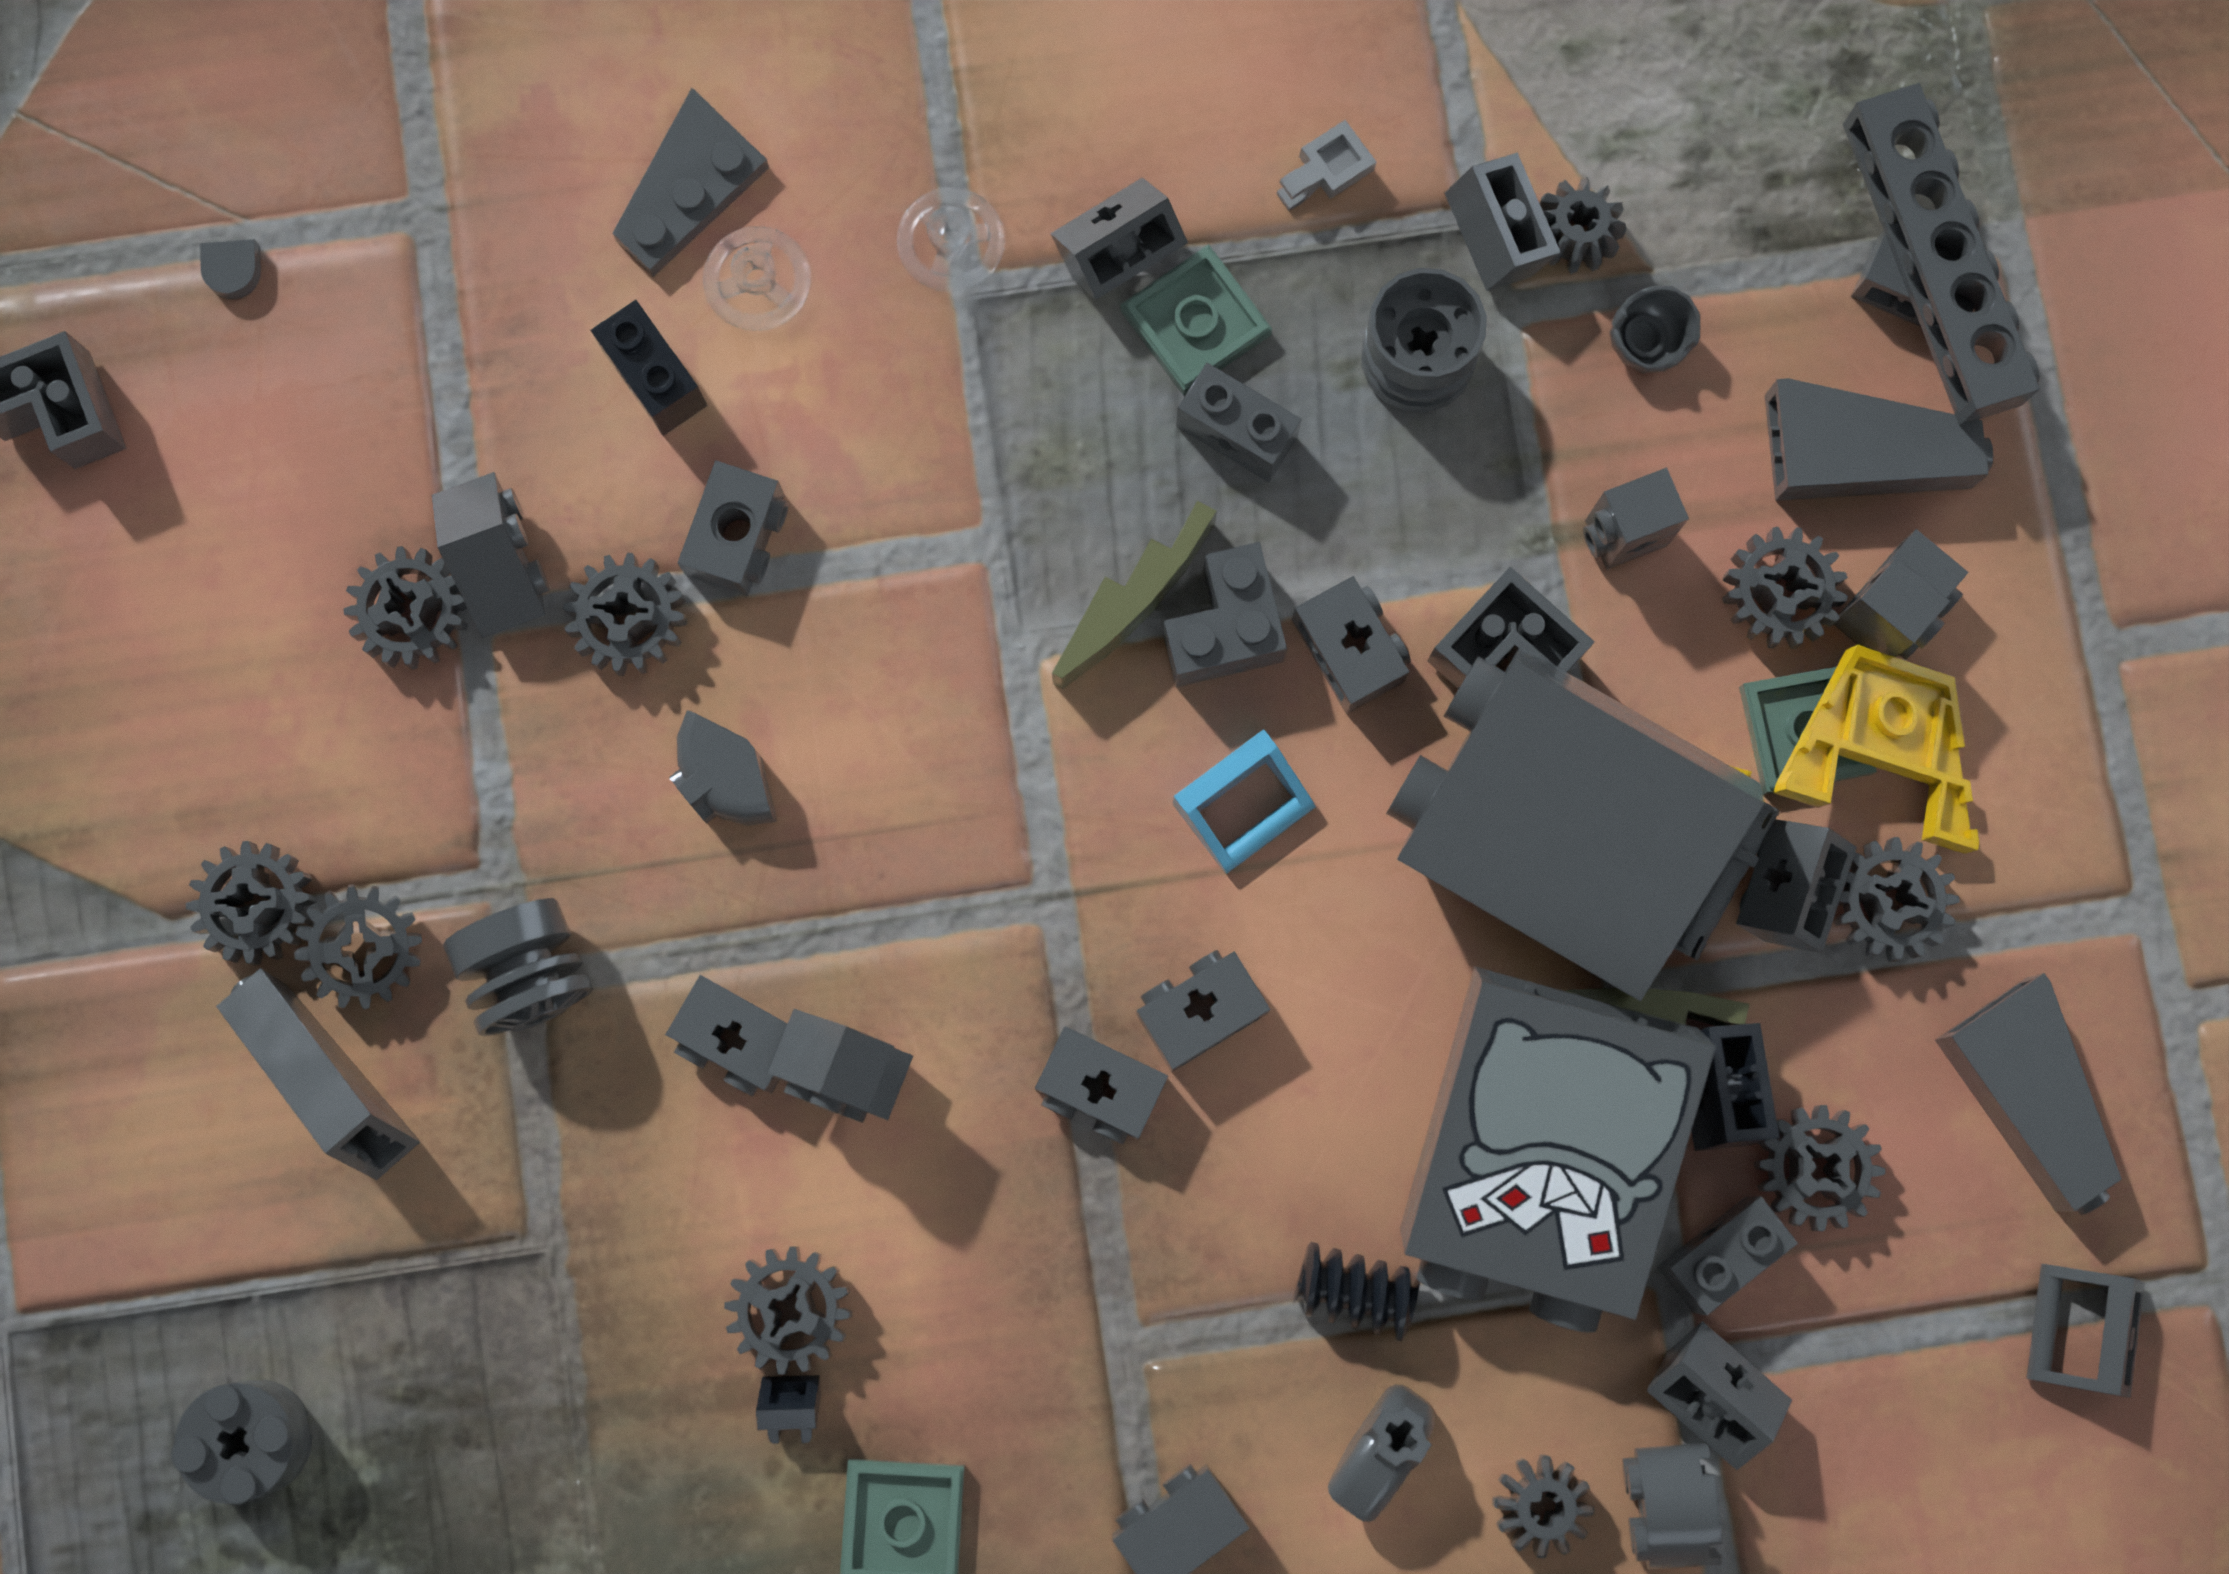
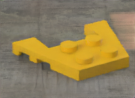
[1774,645,1979,854]

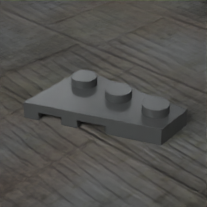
[612,88,770,277]

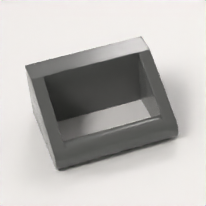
[2026,1264,2145,1398]

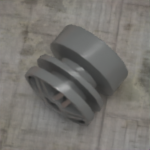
[1361,268,1487,412]
[443,898,594,1036]

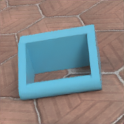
[1173,729,1316,874]

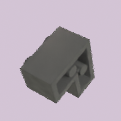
[0,331,127,469]
[432,472,550,638]
[1833,529,1969,660]
[1163,542,1287,687]
[1427,567,1595,689]
[768,1009,913,1123]

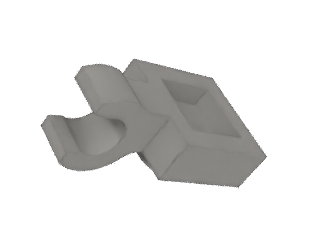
[1276,120,1377,210]

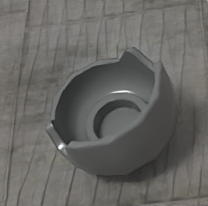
[1610,286,1701,373]

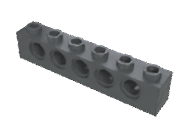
[1843,83,2040,426]

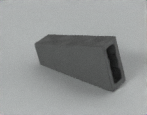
[1764,378,1993,501]
[216,968,420,1180]
[1935,973,2122,1215]

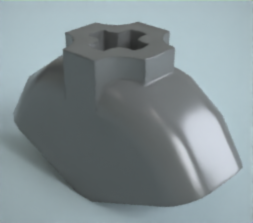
[669,710,777,826]
[1328,1384,1435,1522]

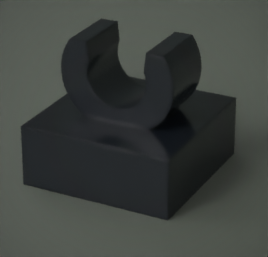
[756,1375,821,1444]

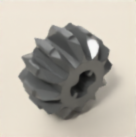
[1540,177,1627,274]
[1492,1454,1594,1558]

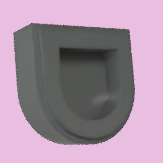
[200,239,261,299]

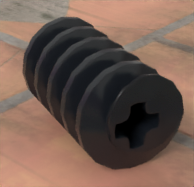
[1293,1242,1420,1341]

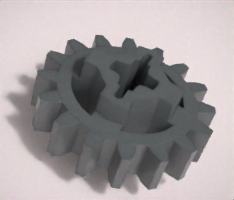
[1722,527,1848,649]
[344,546,468,670]
[563,553,688,676]
[1833,837,1959,962]
[186,841,317,965]
[294,884,422,1009]
[1754,1105,1885,1231]
[724,1246,852,1375]

